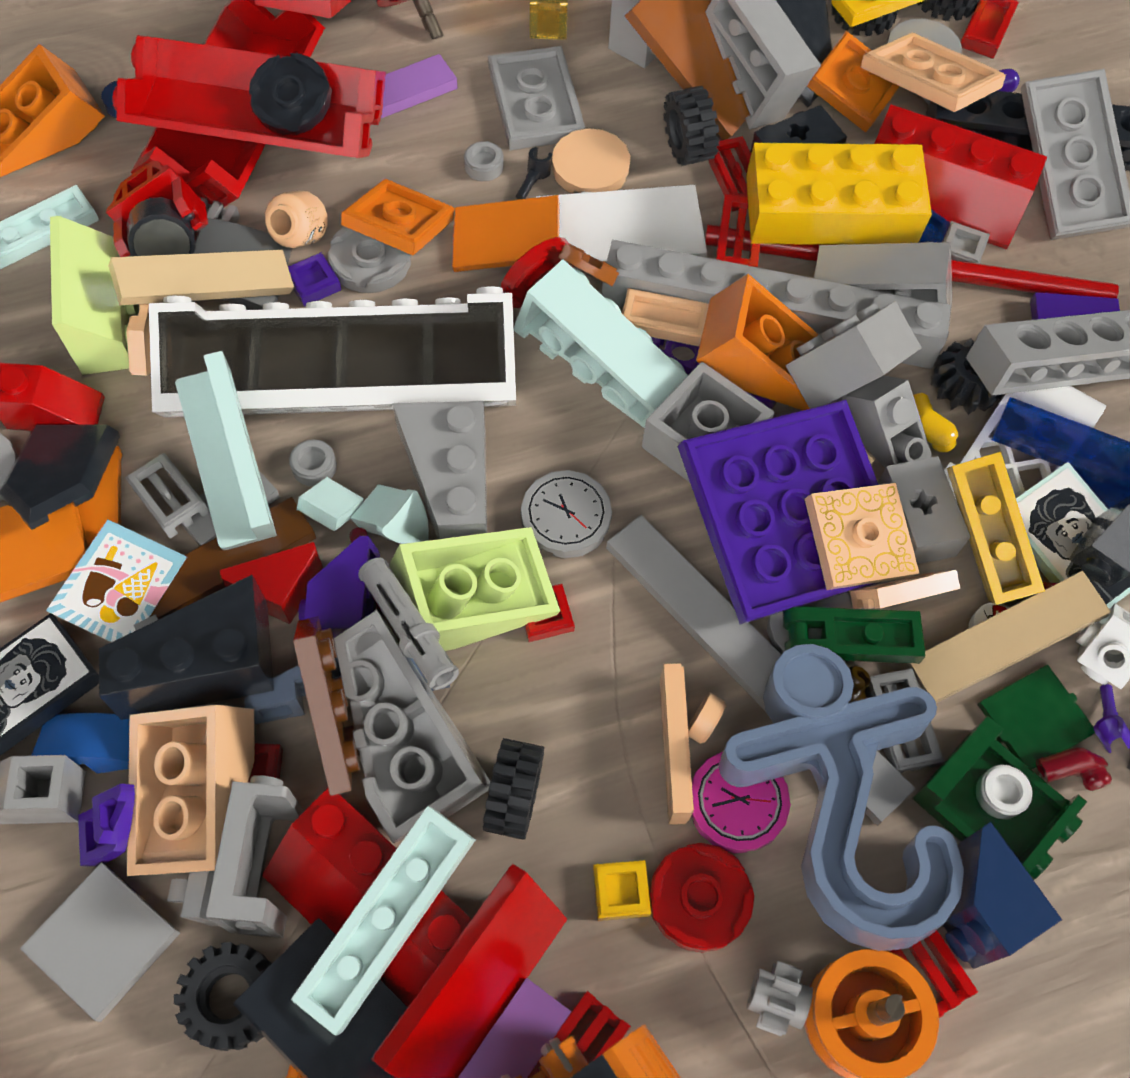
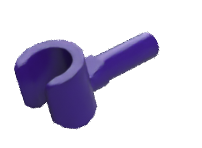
[1094,684,1130,753]

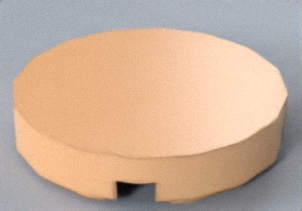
[552,128,631,194]

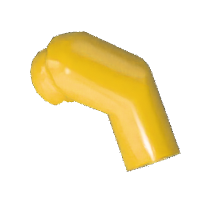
[913,393,958,453]

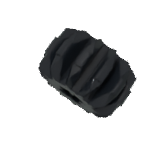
[930,338,1003,415]

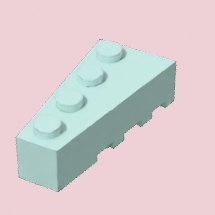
[513,259,688,428]

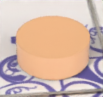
[688,692,726,744]

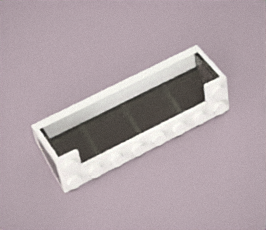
[149,286,516,417]

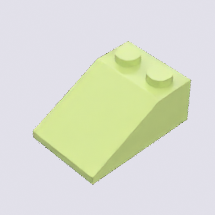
[389,527,560,651]

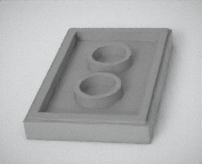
[488,46,586,150]

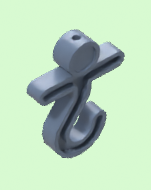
[719,644,964,951]

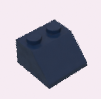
[943,822,1062,969]

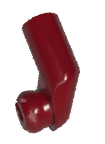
[1036,747,1112,791]

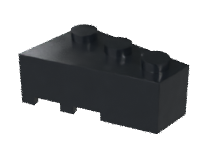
[99,575,274,720]

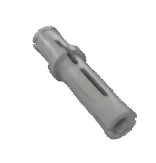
[358,557,459,690]

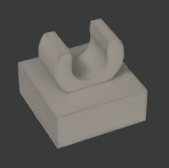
[167,871,219,926]

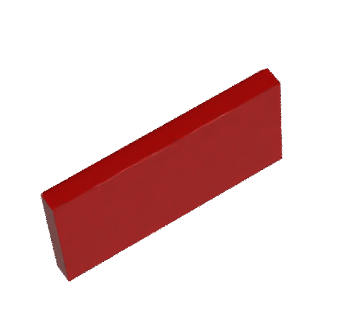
[372,864,568,1078]

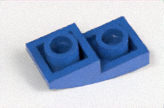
[31,713,130,774]

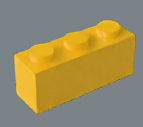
[947,452,1045,605]

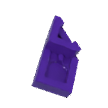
[78,783,135,867]

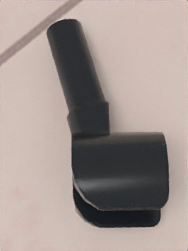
[516,147,552,200]

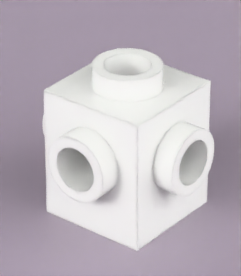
[1076,603,1130,689]

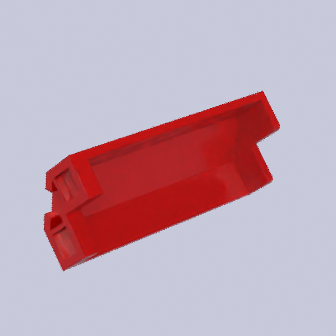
[131,0,325,207]
[113,35,386,158]

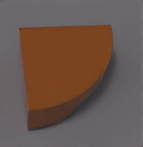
[558,243,619,286]

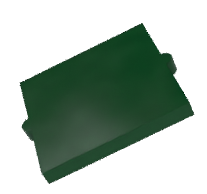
[977,664,1095,770]

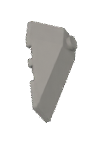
[334,610,490,843]

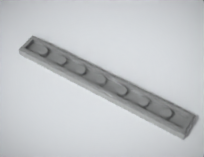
[606,515,916,826]

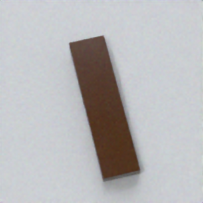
[150,497,316,619]

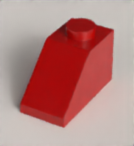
[0,363,105,431]

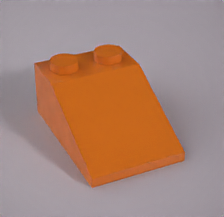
[0,44,105,177]
[696,274,819,410]

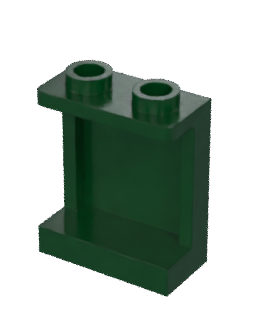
[912,716,1087,880]

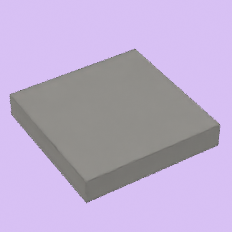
[20,862,180,1022]

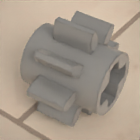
[747,961,813,1037]

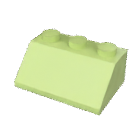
[50,216,138,375]

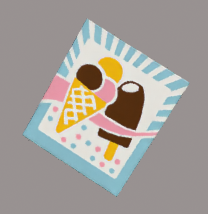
[46,520,187,642]

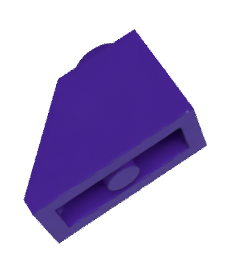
[298,536,380,643]

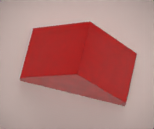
[219,542,323,624]

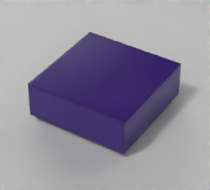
[288,252,342,307]

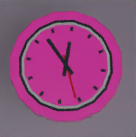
[691,751,791,853]

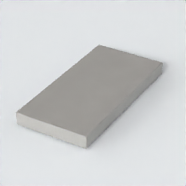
[1021,69,1130,240]

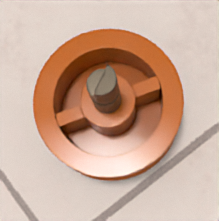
[804,949,939,1078]

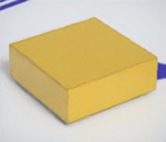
[593,860,651,921]

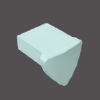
[350,484,429,544]

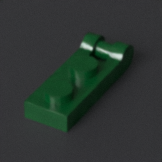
[782,607,926,664]

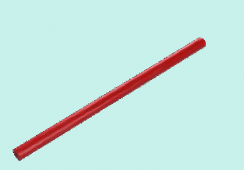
[705,224,1119,298]

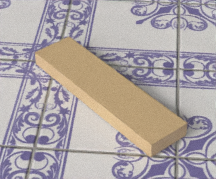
[108,250,294,306]
[908,571,1111,703]

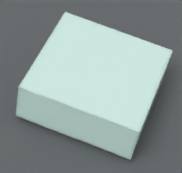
[297,477,364,531]

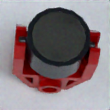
[106,160,208,257]

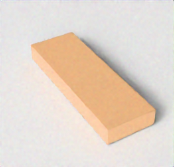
[660,663,694,825]

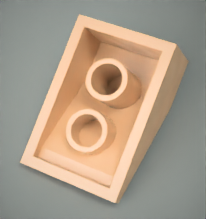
[127,705,254,876]

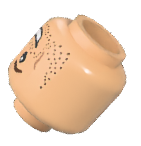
[265,191,328,248]

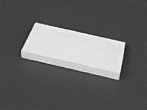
[535,185,707,268]

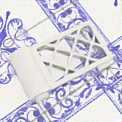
[944,386,1106,504]

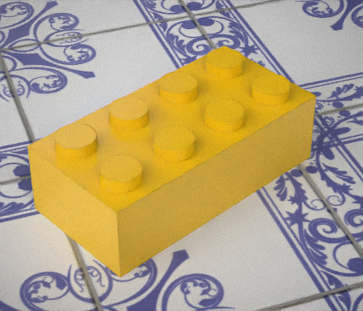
[746,143,932,245]

